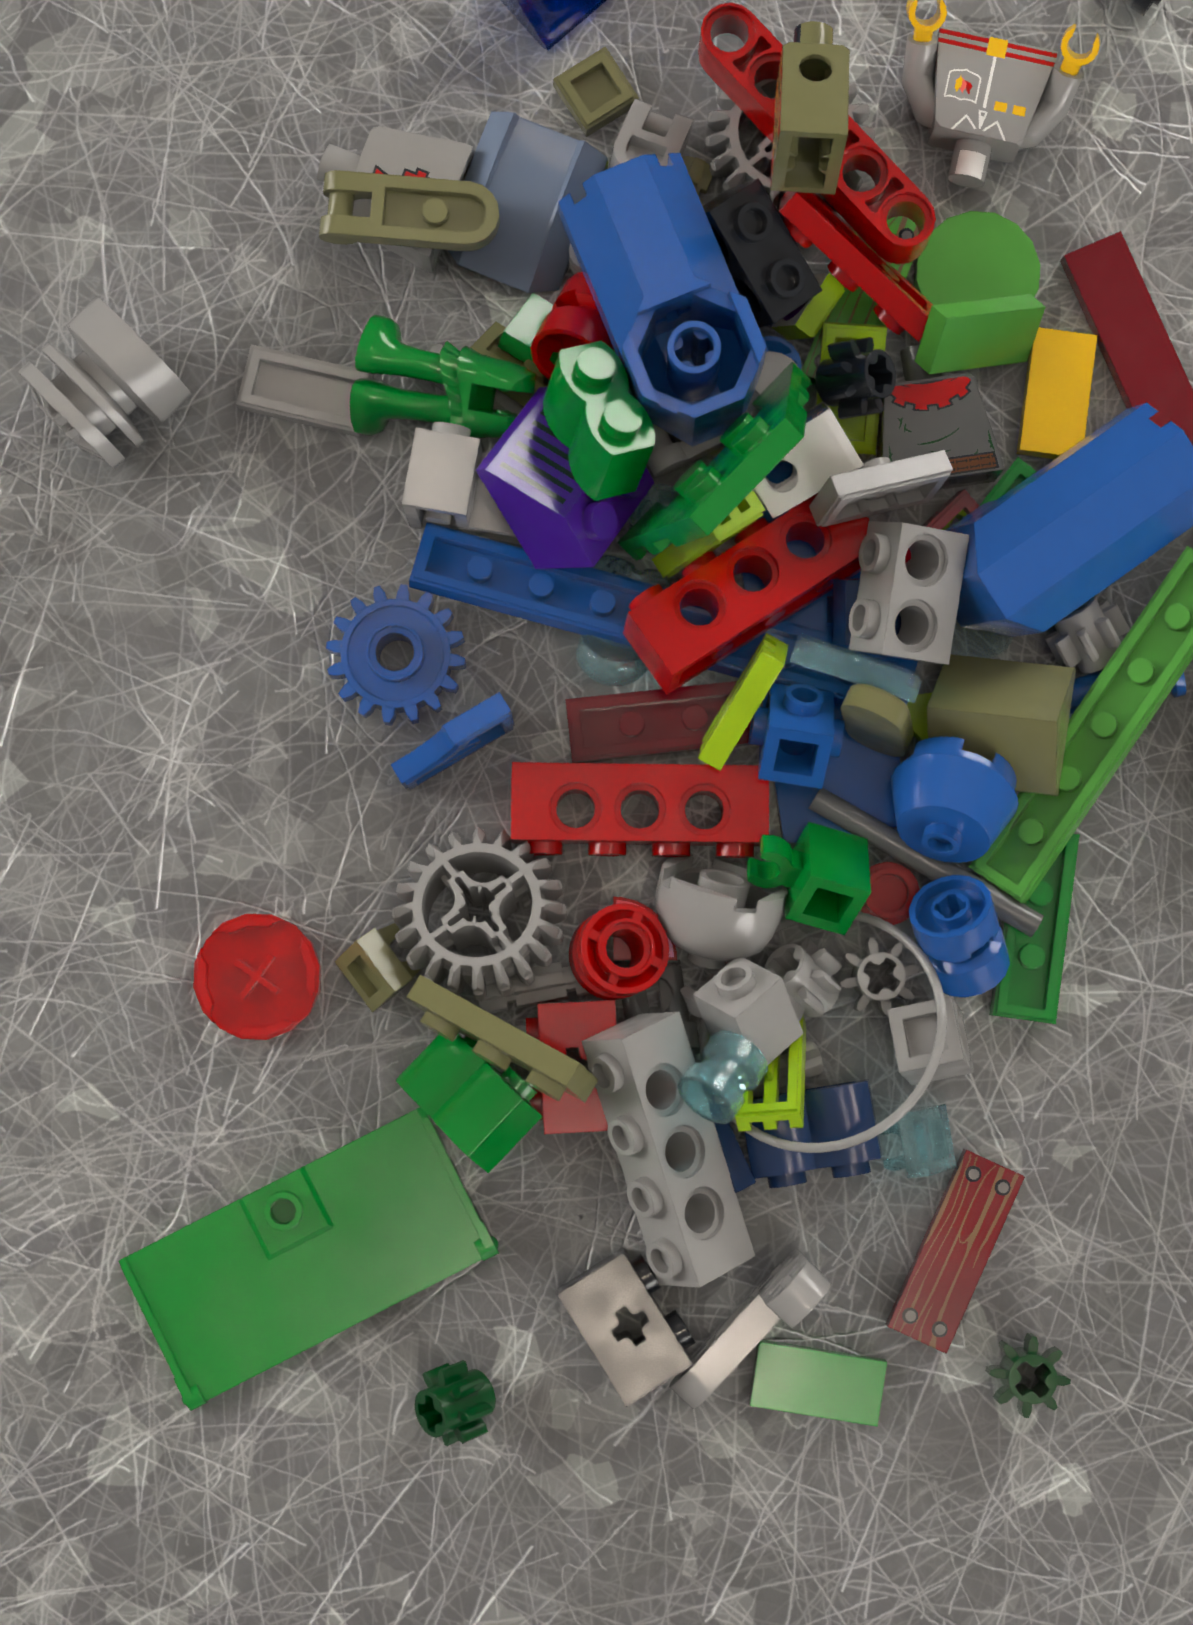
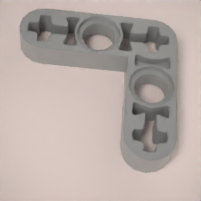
[669,1249,832,1409]

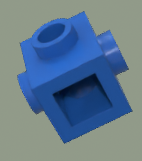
[748,683,845,789]

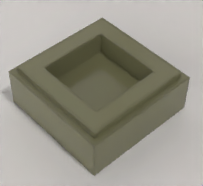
[553,46,639,137]

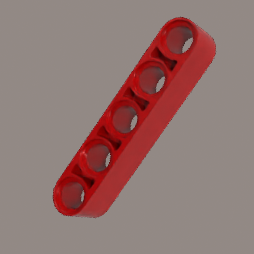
[698,3,936,264]

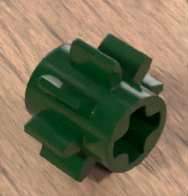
[985,1333,1071,1418]
[414,1360,496,1446]

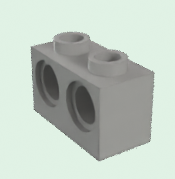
[849,521,969,665]

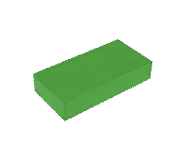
[915,294,1046,374]

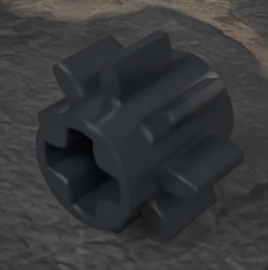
[815,337,896,419]

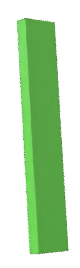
[969,546,1193,904]

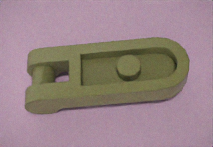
[319,170,500,251]

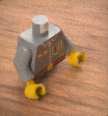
[902,0,1100,188]

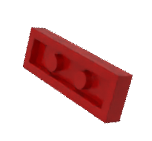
[779,191,933,342]

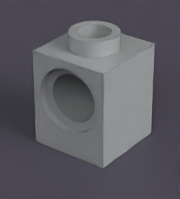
[887,996,974,1085]

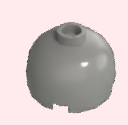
[656,856,788,969]

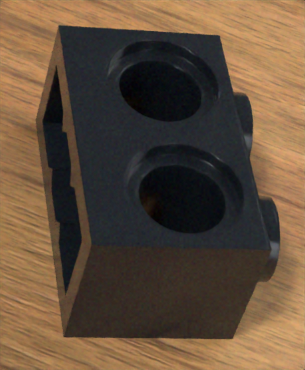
[703,178,822,328]

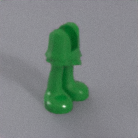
[349,315,537,439]

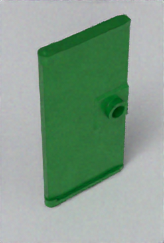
[119,1107,499,1411]

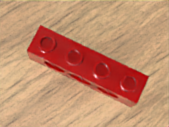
[623,492,870,695]
[511,762,769,858]

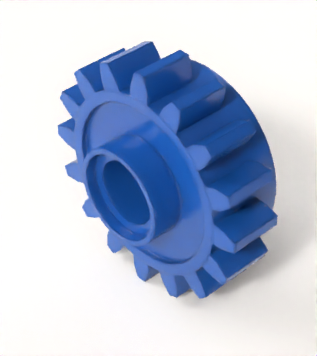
[326,584,467,726]

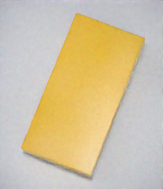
[1016,327,1097,459]

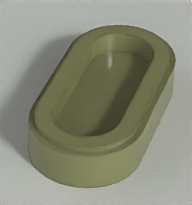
[840,684,914,757]

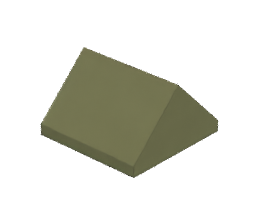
[927,654,1076,796]

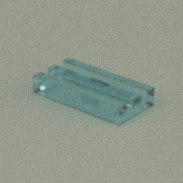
[790,633,922,703]

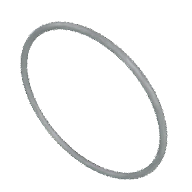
[699,912,947,1153]

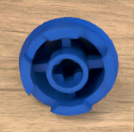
[891,737,1018,863]

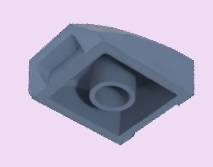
[448,111,608,293]

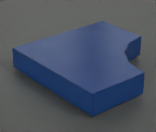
[391,692,515,790]

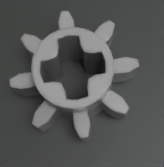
[1045,596,1130,674]
[838,937,920,1016]
[764,938,842,1021]

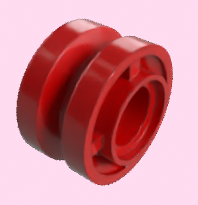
[569,903,669,1000]

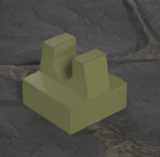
[335,923,421,1012]

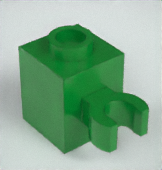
[747,821,871,936]

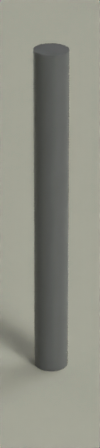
[808,787,1044,937]

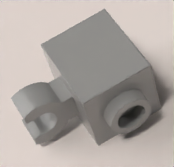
[680,957,803,1073]

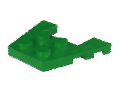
[617,362,811,561]

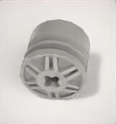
[18,296,192,470]

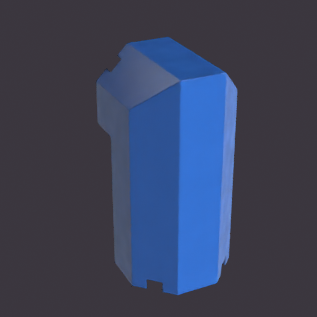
[558,153,767,447]
[946,402,1193,637]

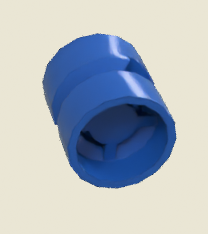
[909,875,1010,998]

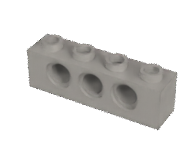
[582,1012,755,1288]

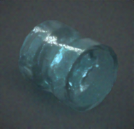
[677,1030,768,1124]

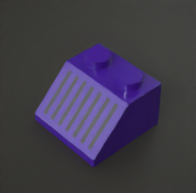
[476,386,655,569]

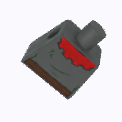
[876,344,1004,490]

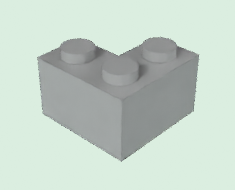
[402,422,522,547]

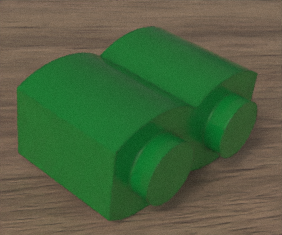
[543,341,655,501]
[396,1033,543,1173]

